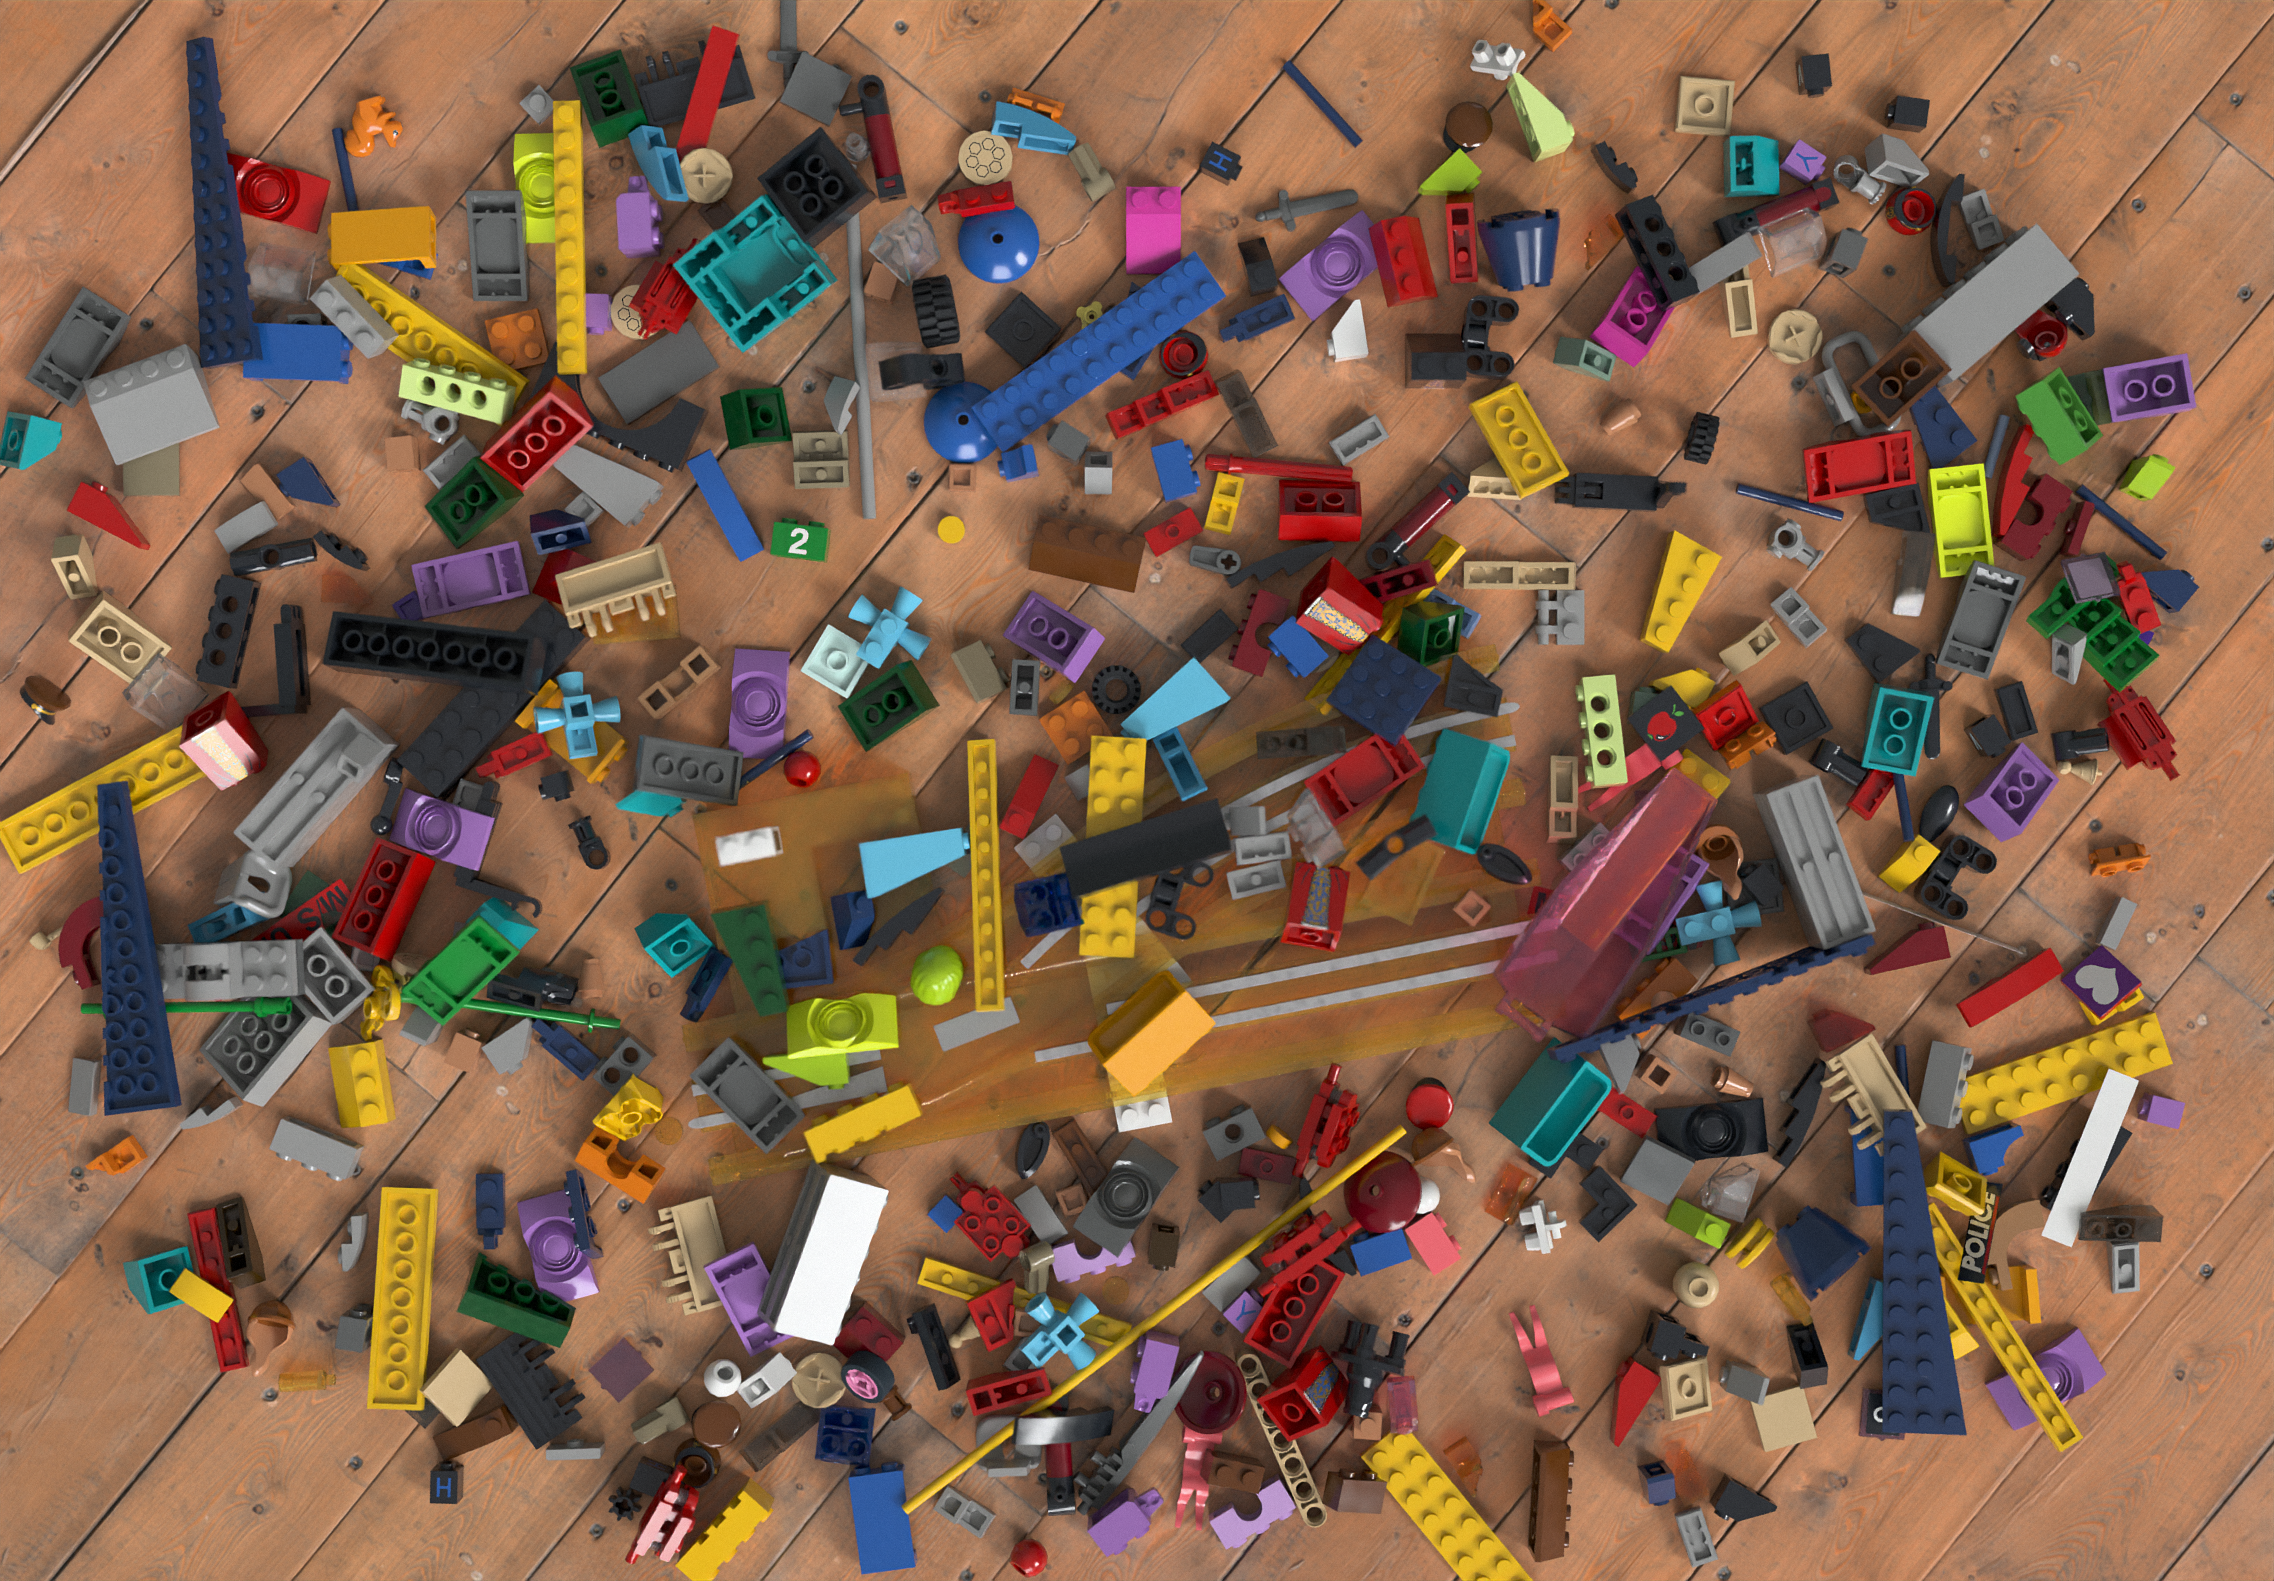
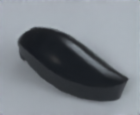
[1919,785,1959,843]
[1477,843,1532,885]
[1015,1120,1050,1179]

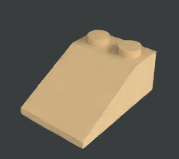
[68,591,172,689]

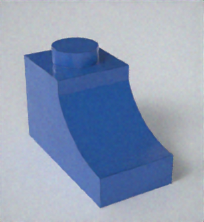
[997,444,1039,483]
[1962,1122,2024,1176]

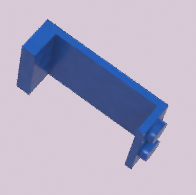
[243,323,354,384]
[1844,1106,1883,1207]
[848,1461,917,1575]

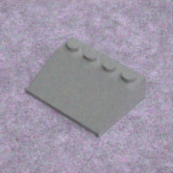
[83,344,220,465]
[199,994,332,1107]

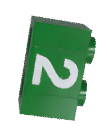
[770,518,831,563]

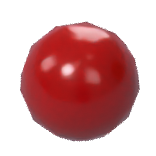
[783,750,821,788]
[1010,1539,1048,1578]

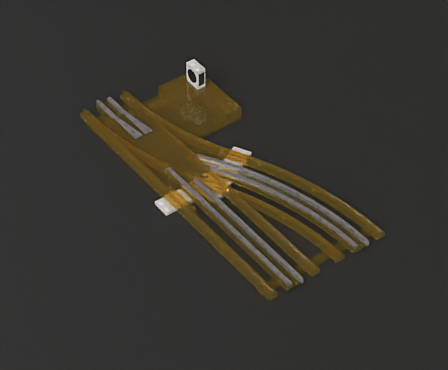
[681,644,1568,1186]

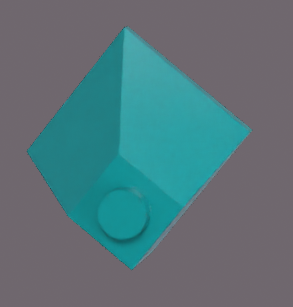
[0,411,62,470]
[615,791,687,818]
[464,897,539,950]
[634,913,716,978]
[123,1246,194,1314]

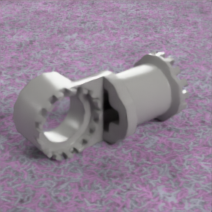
[1833,155,1887,205]

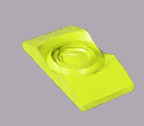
[513,133,555,244]
[1927,463,1994,578]
[786,993,899,1059]

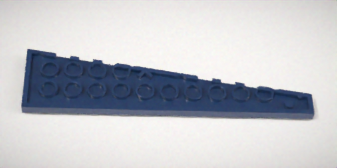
[186,37,263,369]
[97,780,182,1116]
[1547,934,1876,1063]
[1882,1109,1967,1435]

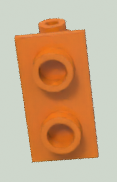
[1007,88,1065,124]
[1717,721,1777,770]
[2089,842,2151,877]

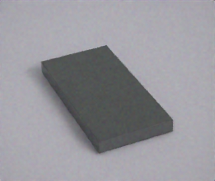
[598,320,720,425]
[633,735,744,807]

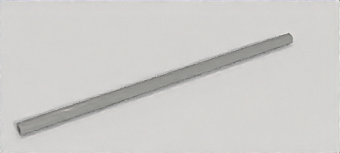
[846,164,876,519]

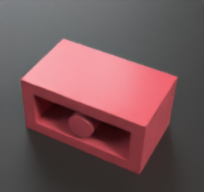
[1403,1211,1462,1275]

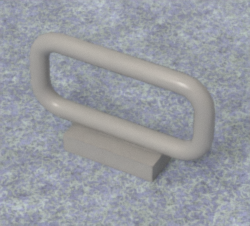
[1813,331,1901,437]

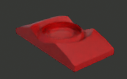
[227,153,331,234]
[1802,429,1916,503]
[1303,734,1425,828]

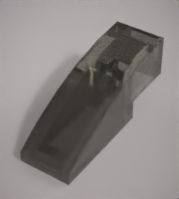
[1214,369,1278,458]
[1891,531,1935,617]
[739,1400,824,1472]

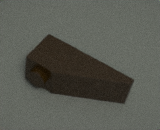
[216,1196,266,1289]

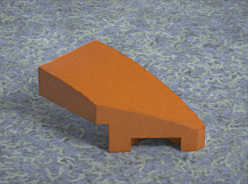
[1533,0,1572,52]
[86,1135,148,1176]

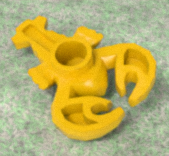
[360,965,401,1041]

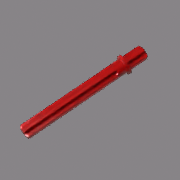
[1205,453,1353,483]

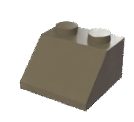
[950,640,1009,704]

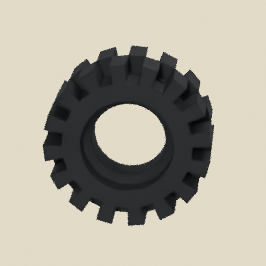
[1684,412,1720,465]
[1092,665,1141,714]

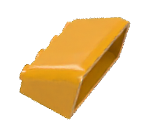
[1087,970,1216,1097]

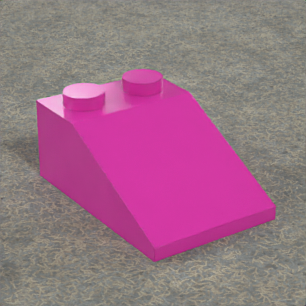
[1126,187,1181,275]
[1590,266,1675,368]

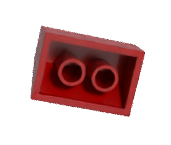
[1368,216,1438,308]
[1278,480,1362,542]

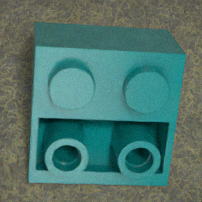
[1723,136,1780,197]

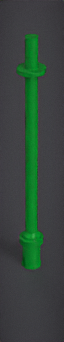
[400,985,621,1033]
[81,996,292,1019]

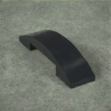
[1930,174,1965,287]
[1299,1174,1357,1276]

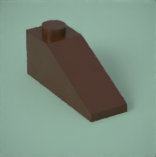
[432,1403,518,1461]

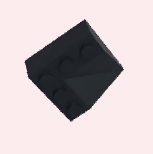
[757,127,877,248]

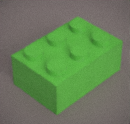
[2015,367,2103,466]

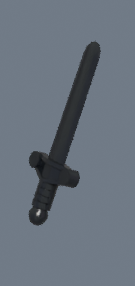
[1909,653,1953,760]

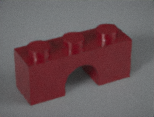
[1993,473,2073,561]
[1228,589,1290,678]

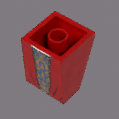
[1296,556,1384,656]
[179,691,268,791]
[1280,861,1350,952]
[1256,1345,1349,1442]

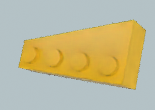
[1639,530,1722,654]
[804,1081,923,1163]
[675,1478,775,1581]

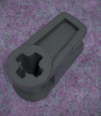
[1189,546,1241,576]

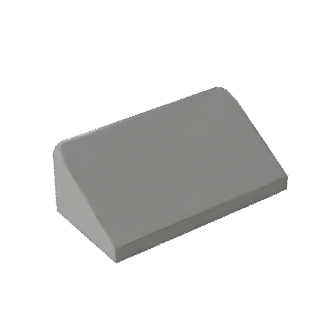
[68,1057,102,1116]

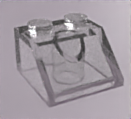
[868,205,941,287]
[1758,207,1827,278]
[247,242,316,305]
[865,341,927,402]
[122,653,209,732]
[1286,788,1346,869]
[1700,1162,1760,1223]

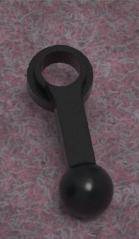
[370,757,404,836]

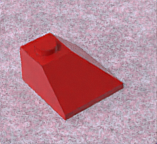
[532,549,597,614]

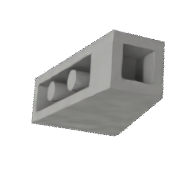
[553,445,664,528]

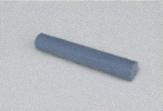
[1984,415,2010,479]

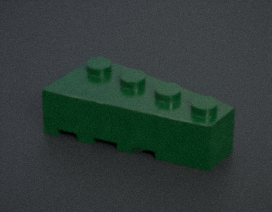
[710,899,790,1017]
[456,1252,576,1348]

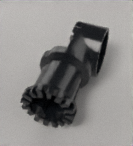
[568,815,611,870]

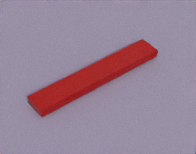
[676,25,740,163]
[187,1207,250,1373]

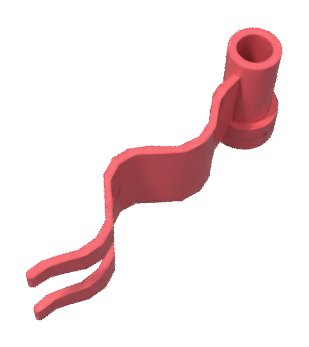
[1578,744,1683,812]
[1509,1305,1574,1417]
[1175,1424,1223,1531]

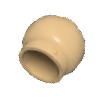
[1673,1262,1719,1308]

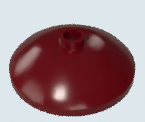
[1344,1151,1422,1233]
[1174,1351,1247,1434]

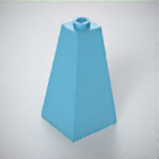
[1120,658,1230,741]
[859,828,971,898]

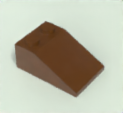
[1849,329,1952,427]

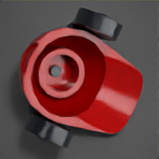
[2014,306,2074,362]

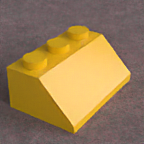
[328,1039,396,1128]

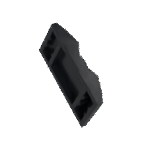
[1654,1097,1768,1161]

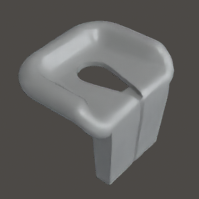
[213,849,292,918]
[976,1414,1042,1477]

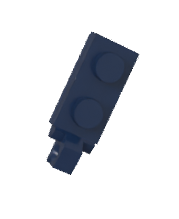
[1219,294,1295,343]
[680,946,733,1023]
[531,1018,601,1081]
[476,1173,506,1250]

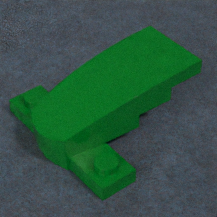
[2026,552,2159,692]

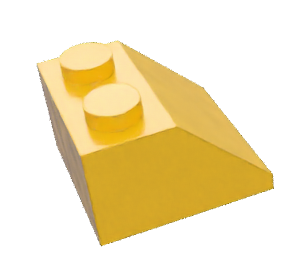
[1923,1151,1987,1216]

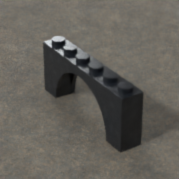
[528,342,708,473]

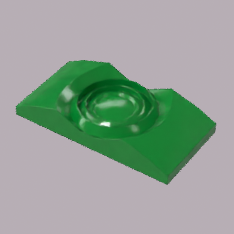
[401,915,520,1026]

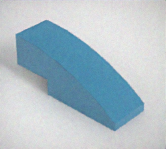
[991,101,1076,155]
[628,125,689,202]
[1152,726,1208,801]

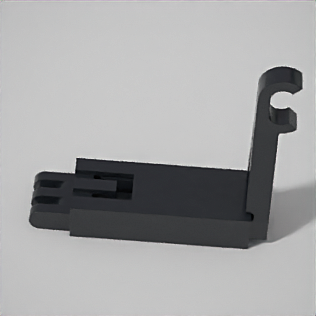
[1554,473,1687,512]
[241,604,311,719]
[454,781,542,918]

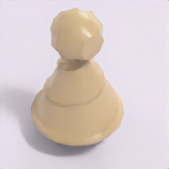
[2057,758,2102,785]
[948,1315,981,1348]

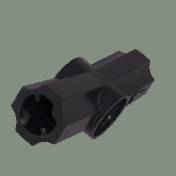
[1355,814,1437,881]

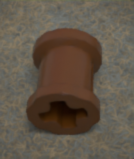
[879,1384,912,1421]

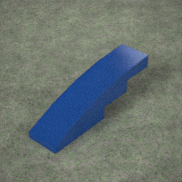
[686,449,764,562]

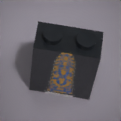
[1405,334,1467,389]

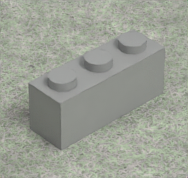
[310,275,399,359]
[1918,1040,1974,1128]
[269,1116,364,1181]

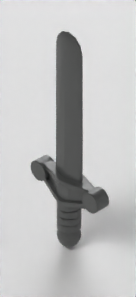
[767,0,810,88]
[1255,190,1358,232]

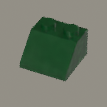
[720,387,792,450]
[1397,601,1465,667]

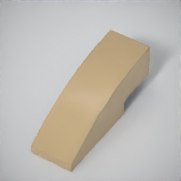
[1719,265,1758,338]
[1546,755,1578,844]

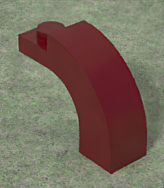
[58,896,103,990]

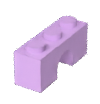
[1051,1238,1136,1284]
[1209,1474,1296,1550]

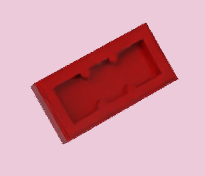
[1143,507,1204,558]
[1845,768,1894,821]
[1597,1087,1657,1139]

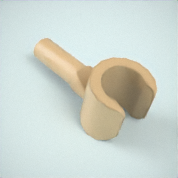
[29,926,63,950]

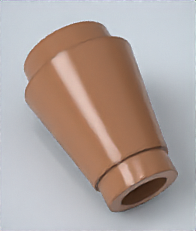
[1600,398,1642,436]
[578,959,605,999]
[1711,1066,1754,1098]

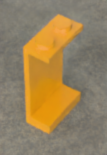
[327,206,436,272]
[515,679,629,784]
[1940,1264,2041,1325]

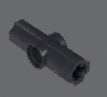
[229,538,318,577]

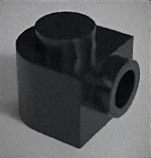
[538,770,575,802]

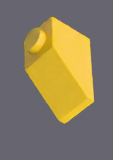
[1648,668,1716,710]
[1877,834,1940,893]

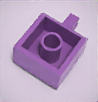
[616,176,664,259]
[1130,1330,1179,1413]
[1087,1487,1164,1557]

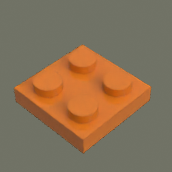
[485,308,550,371]
[1039,690,1113,765]

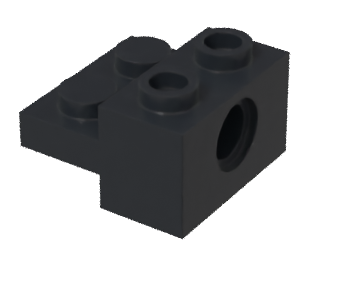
[1641,1310,1709,1361]

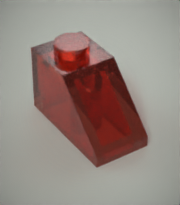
[1807,1008,1876,1053]

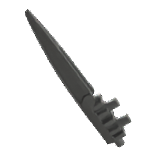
[1073,1350,1204,1515]

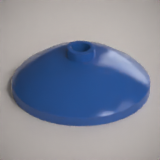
[958,205,1040,284]
[924,382,998,464]

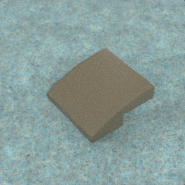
[792,429,850,489]
[123,442,180,497]

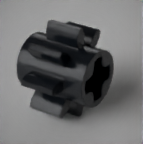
[608,1486,642,1521]

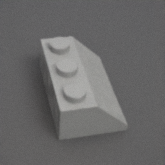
[303,927,376,1025]

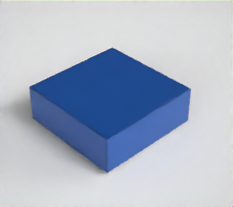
[927,1194,963,1233]

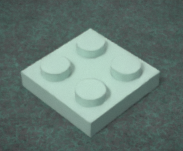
[801,624,869,699]

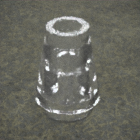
[844,133,870,162]

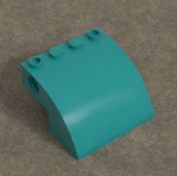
[673,194,838,353]

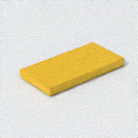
[1468,381,1569,499]

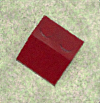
[833,1301,906,1362]

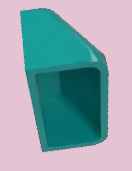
[1409,728,1510,854]
[1489,1037,1612,1166]

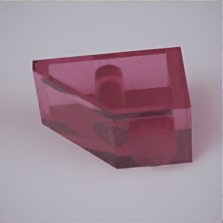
[1387,1375,1418,1435]

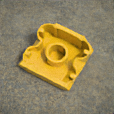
[592,1073,664,1142]

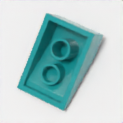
[1861,682,1934,777]

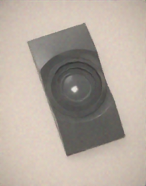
[465,190,530,301]
[25,287,131,409]
[1935,560,2026,680]
[689,1037,806,1154]
[1073,1137,1180,1258]

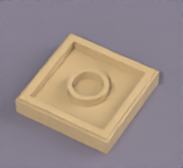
[1674,76,1735,137]
[419,1348,493,1427]
[1660,1355,1712,1421]
[1750,1384,1817,1452]

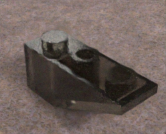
[1256,725,1346,759]
[2078,1205,2164,1242]

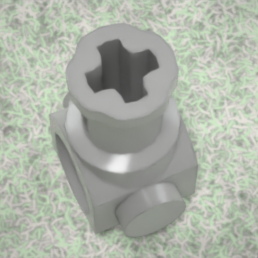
[401,399,460,445]
[1766,518,1825,572]

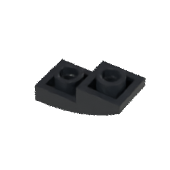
[1591,141,1638,194]
[313,530,370,571]

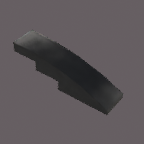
[1225,542,1335,589]
[852,887,946,966]
[1772,1058,1826,1168]
[1011,1406,1115,1445]

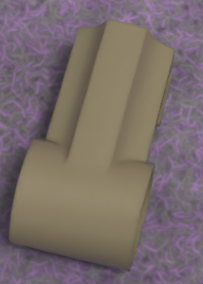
[1068,143,1116,202]
[1019,1241,1055,1294]
[631,1396,690,1445]

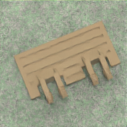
[555,542,676,637]
[1820,1033,1927,1156]
[648,1195,726,1315]

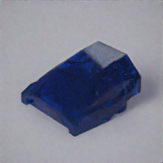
[1014,872,1084,937]
[815,1404,876,1466]

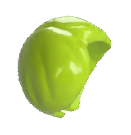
[910,945,964,1005]

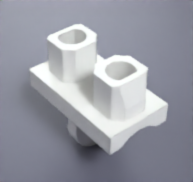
[1470,40,1526,80]
[1519,1200,1567,1254]

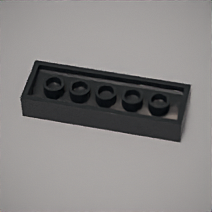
[1059,798,1234,900]

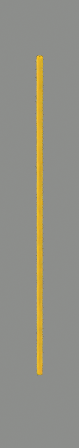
[901,1124,1407,1514]

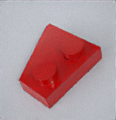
[965,1278,1016,1352]

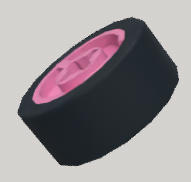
[840,1351,895,1403]

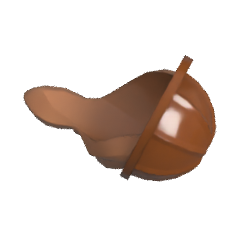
[1694,824,1743,900]
[1410,1127,1476,1183]
[247,1300,296,1377]

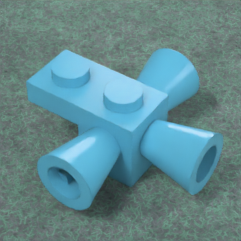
[848,586,932,669]
[533,672,621,759]
[1675,880,1762,966]
[1019,1292,1099,1370]

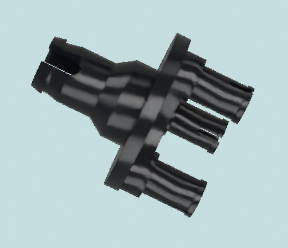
[1330,1320,1410,1419]

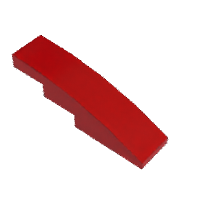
[1105,370,1220,440]
[1992,424,2034,538]
[1956,948,2064,1028]

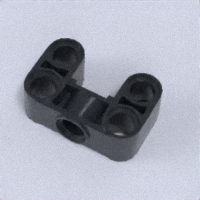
[1461,295,1519,380]
[878,353,966,390]
[1914,835,1997,920]
[1145,862,1214,940]

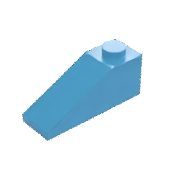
[187,891,270,942]
[1847,1276,1883,1361]

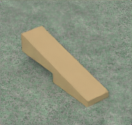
[1464,561,1576,590]

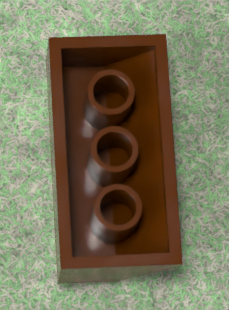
[1028,514,1146,593]
[1528,1440,1574,1562]

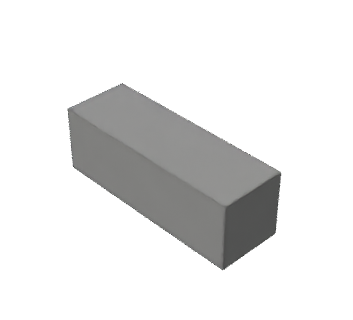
[2095,896,2137,950]

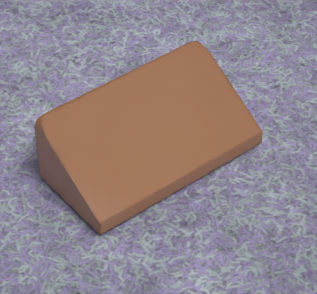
[240,462,297,522]

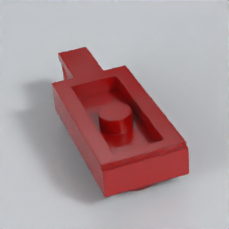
[938,181,1015,217]
[2115,560,2161,634]
[476,732,553,779]

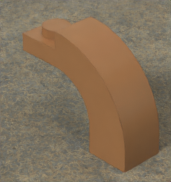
[1988,1198,2045,1291]

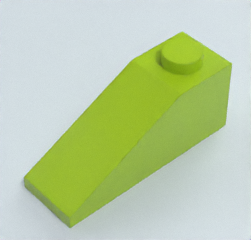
[763,1053,851,1090]

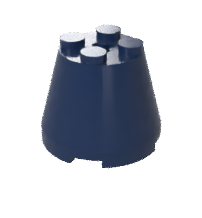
[1477,208,1560,292]
[1775,1205,1872,1302]

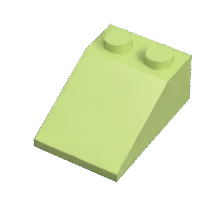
[1506,72,1574,163]

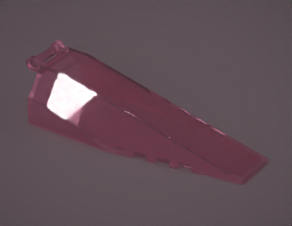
[1493,767,1718,1043]

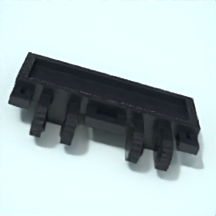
[634,40,756,127]
[476,1333,586,1450]

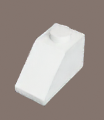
[1326,299,1369,362]
[736,1352,797,1409]

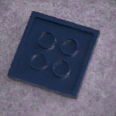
[1326,634,1441,747]

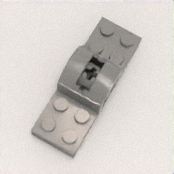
[155,939,305,1001]

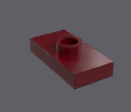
[2060,500,2095,557]
[1237,1147,1296,1185]

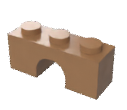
[637,645,722,720]

